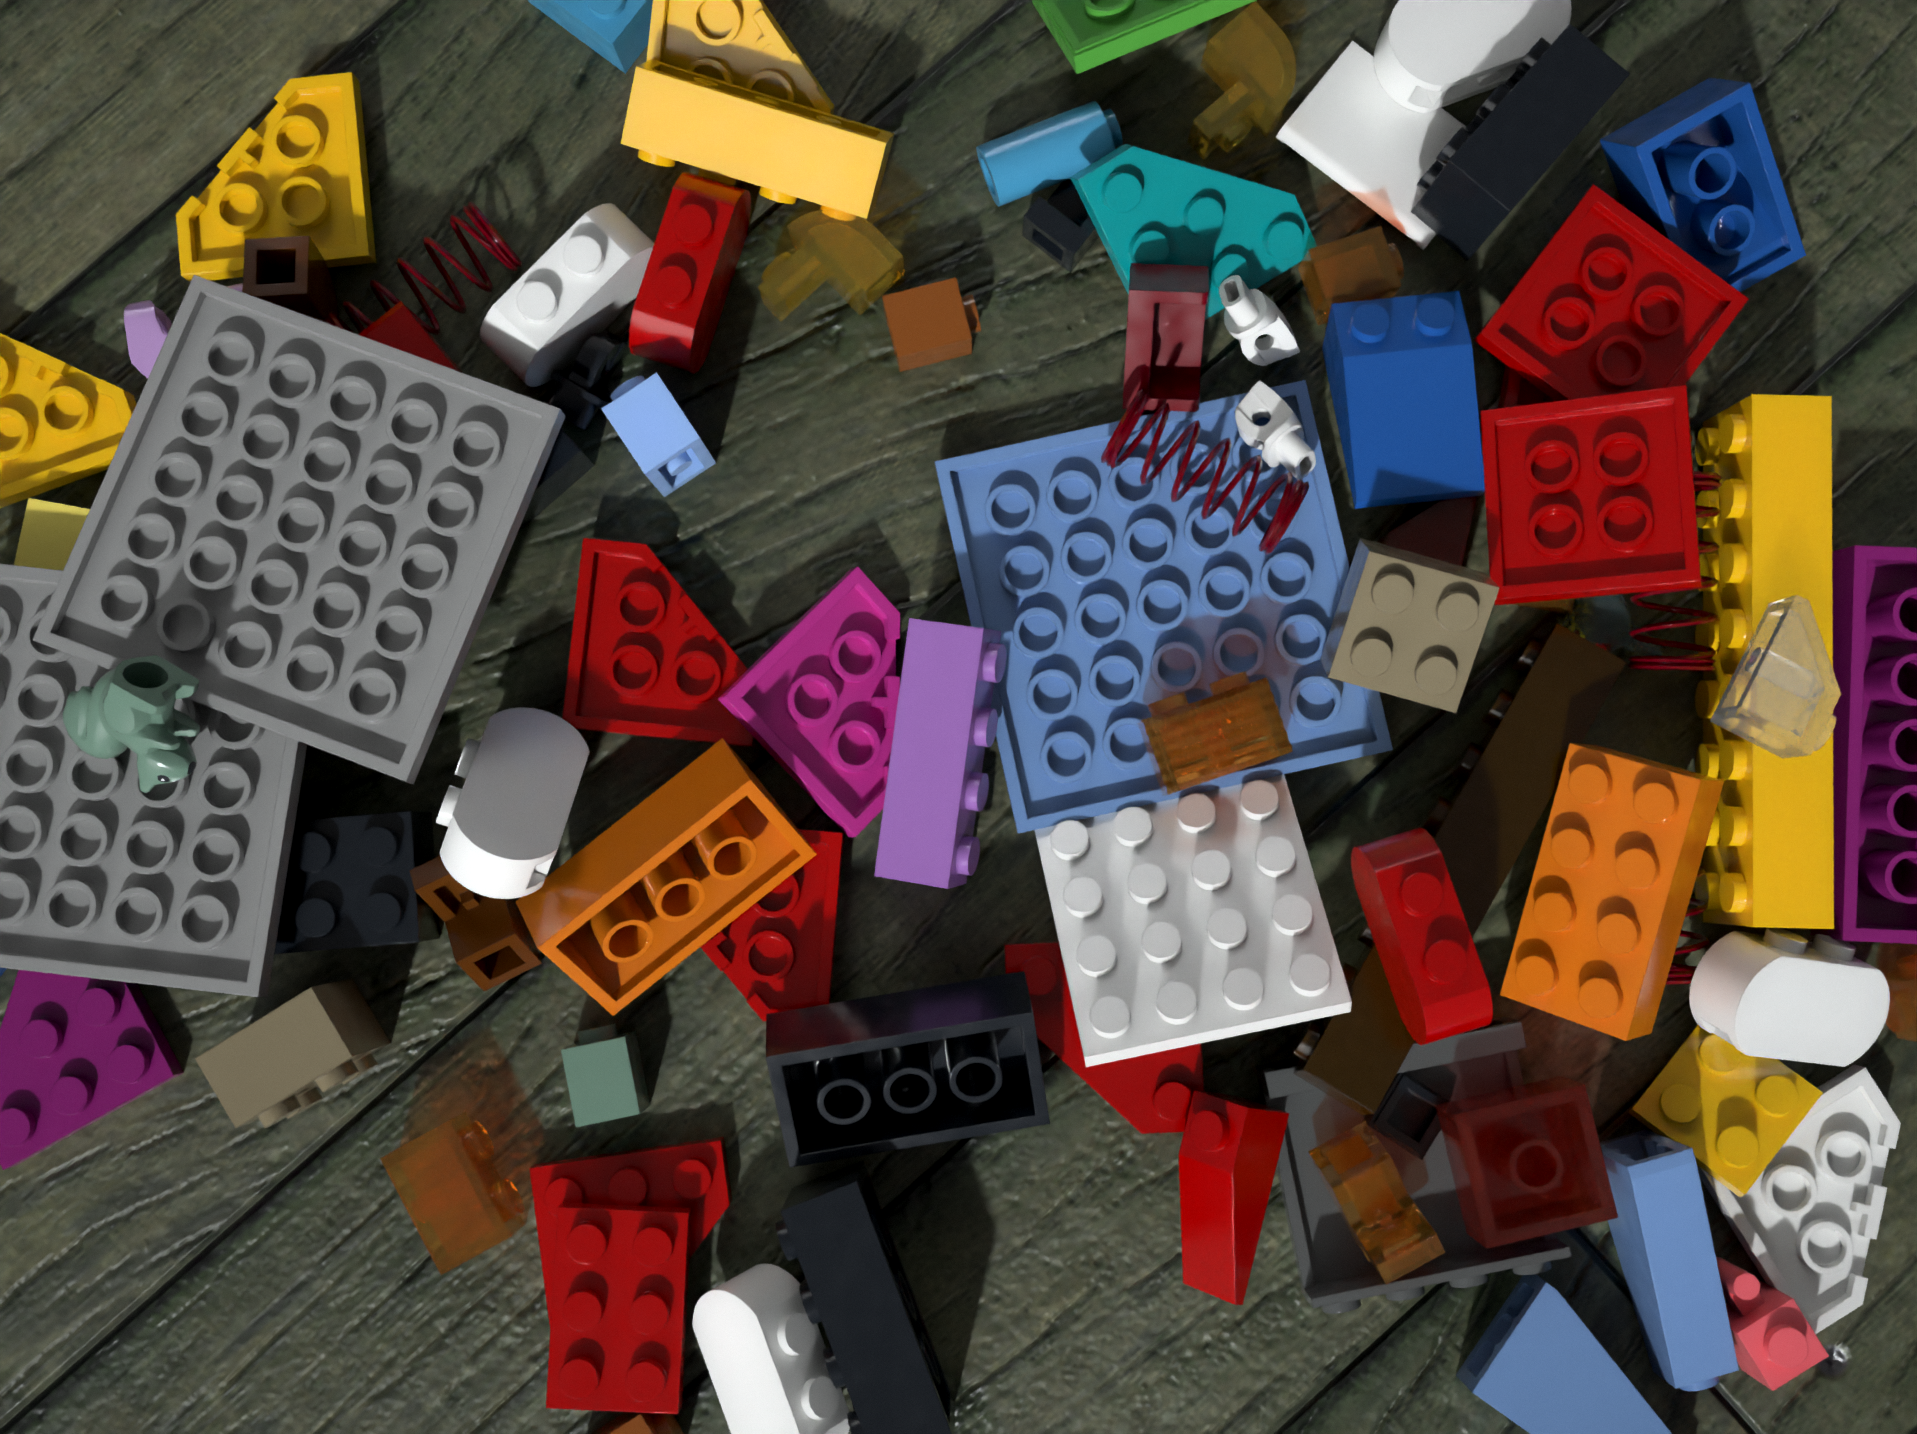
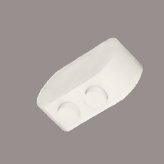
[1374,0,1572,113]
[480,203,654,387]
[436,707,590,899]
[1689,928,1890,1067]
[692,1264,850,1434]

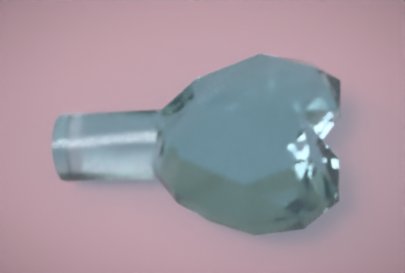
[1562,594,1666,656]

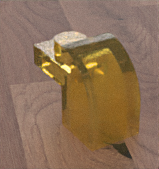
[1187,1,1296,160]
[758,209,905,322]

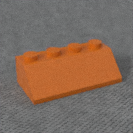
[516,738,817,1016]

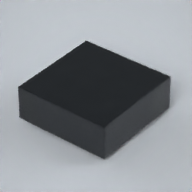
[1362,1072,1456,1160]

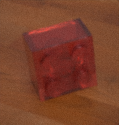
[1435,1076,1618,1248]

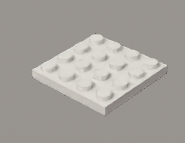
[1034,774,1352,1067]

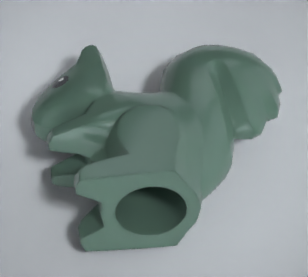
[63,655,200,793]

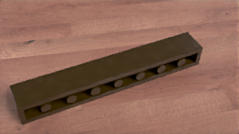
[1293,623,1626,1115]

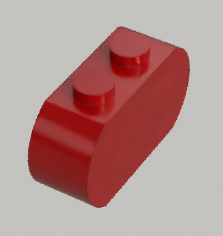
[629,171,751,373]
[1351,828,1493,1045]

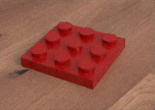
[1474,184,1749,401]
[1481,385,1702,605]

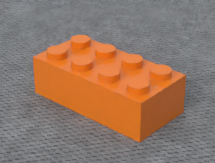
[1500,743,1724,1041]

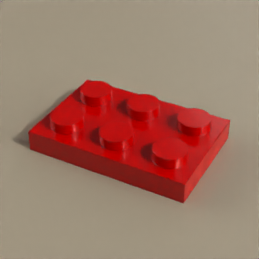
[546,1202,692,1414]

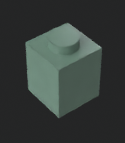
[561,1023,650,1127]

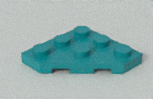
[1070,144,1319,320]

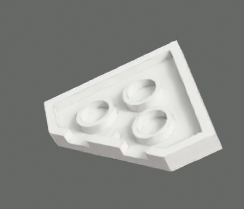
[1697,1065,1901,1334]

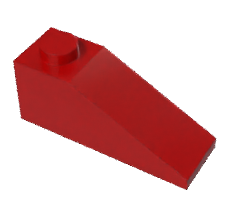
[1178,1090,1290,1305]

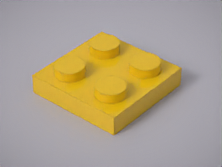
[1628,1024,1823,1197]

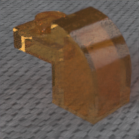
[1308,1121,1445,1285]

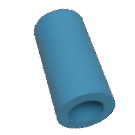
[976,101,1123,207]

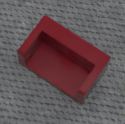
[1122,263,1209,412]

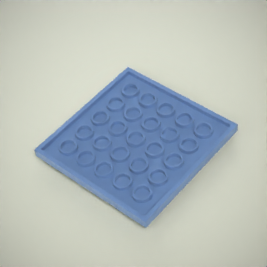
[935,380,1393,834]

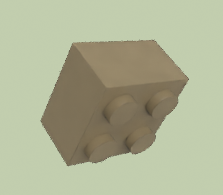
[1320,538,1500,713]
[195,978,391,1128]

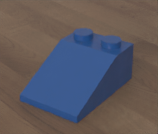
[1600,78,1806,292]
[1322,291,1485,509]

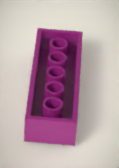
[1811,545,1917,944]

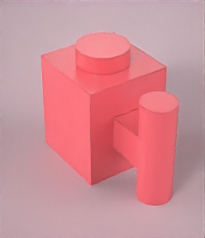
[1716,1257,1829,1391]

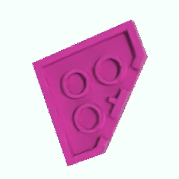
[718,566,900,837]

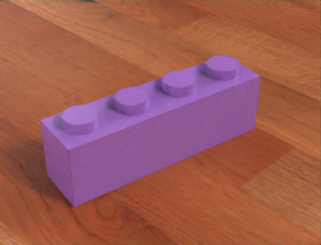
[874,618,1006,889]

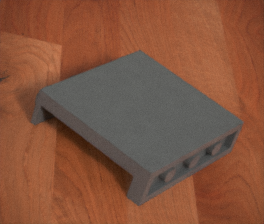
[1255,1016,1572,1314]

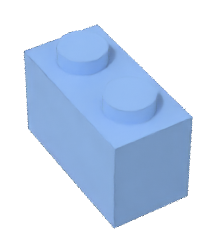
[601,372,716,497]

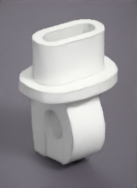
[1219,275,1300,366]
[1235,380,1316,480]

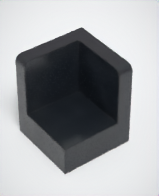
[1022,179,1099,273]

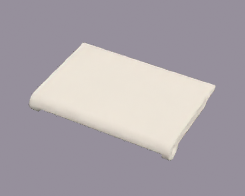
[1276,41,1466,250]

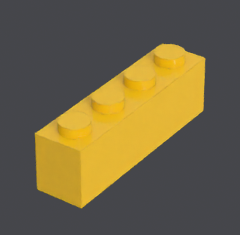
[621,59,895,222]

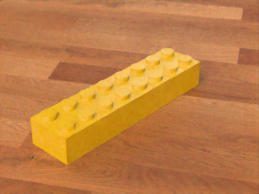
[1695,394,1834,929]

